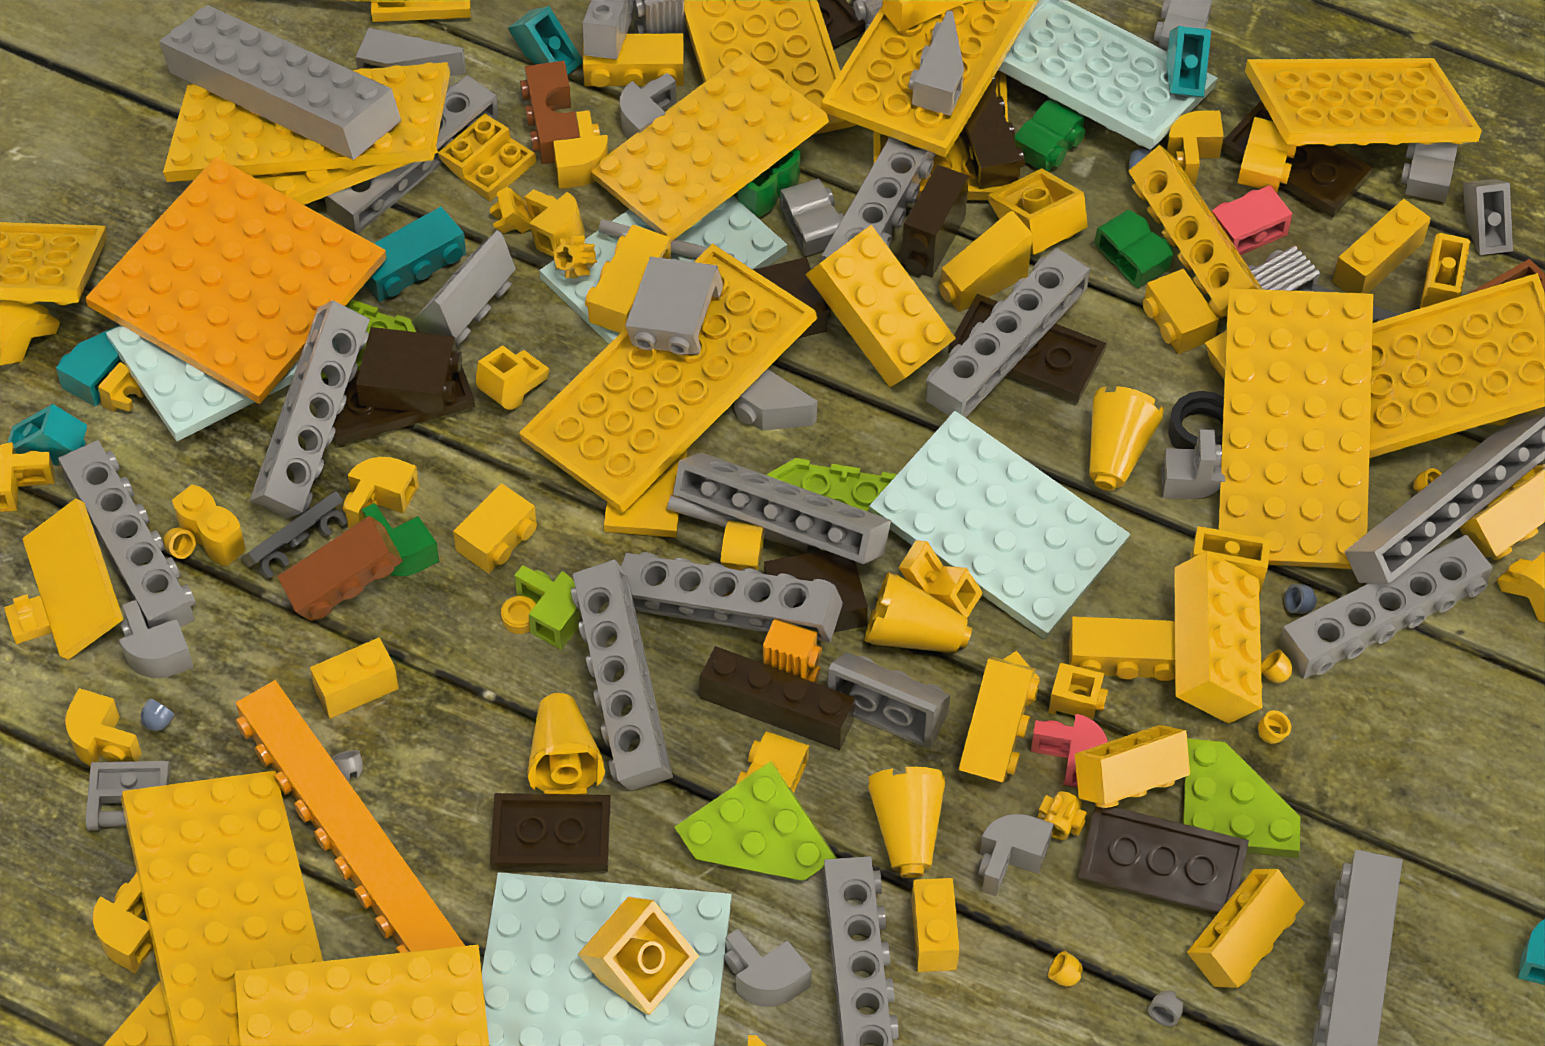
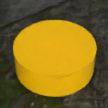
[501,596,536,634]

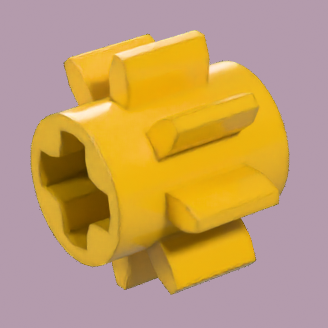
[553,235,597,279]
[1037,791,1087,840]

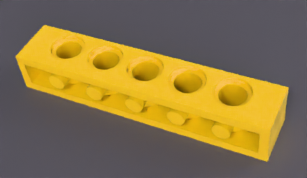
[1128,145,1264,319]

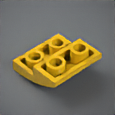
[438,114,537,202]

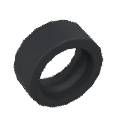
[1168,391,1224,450]

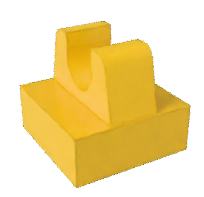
[490,186,532,234]
[98,362,145,412]
[4,594,52,644]

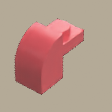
[1031,714,1108,787]

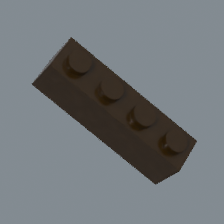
[959,76,1025,190]
[700,646,855,750]

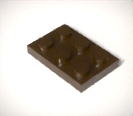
[490,793,611,871]

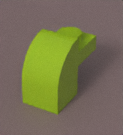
[514,565,580,650]

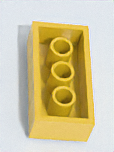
[805,225,956,387]
[1174,551,1262,724]

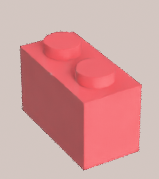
[1212,185,1292,255]

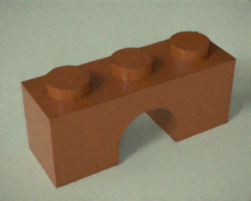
[520,61,580,164]

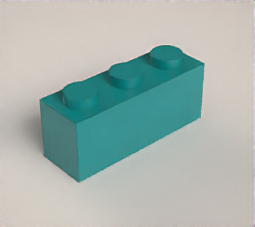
[364,206,467,302]

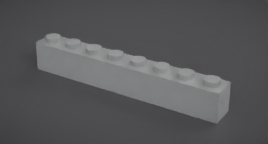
[1344,407,1545,584]

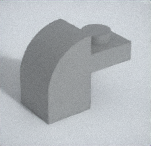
[620,73,676,139]
[1161,429,1225,499]
[119,600,194,678]
[978,814,1054,897]
[724,929,812,1007]

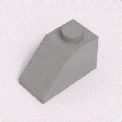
[1463,179,1513,255]
[734,369,817,431]

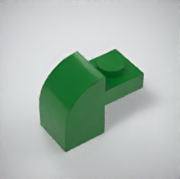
[362,503,439,576]

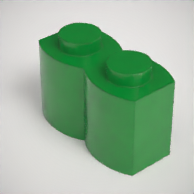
[1014,99,1085,171]
[738,148,801,218]
[1094,209,1173,288]

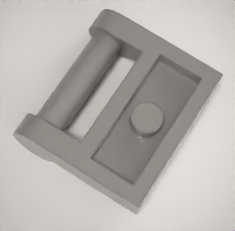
[86,761,171,831]

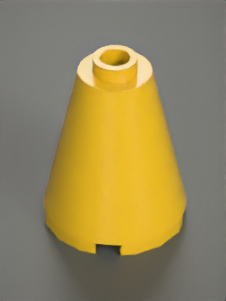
[1089,386,1164,491]
[864,572,972,653]
[527,693,605,794]
[868,767,945,878]

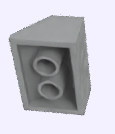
[411,230,516,346]
[828,652,950,749]

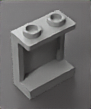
[625,256,723,355]

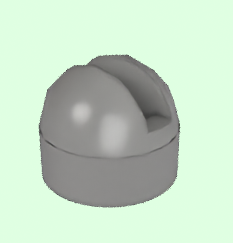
[331,750,363,781]
[1148,991,1183,1026]

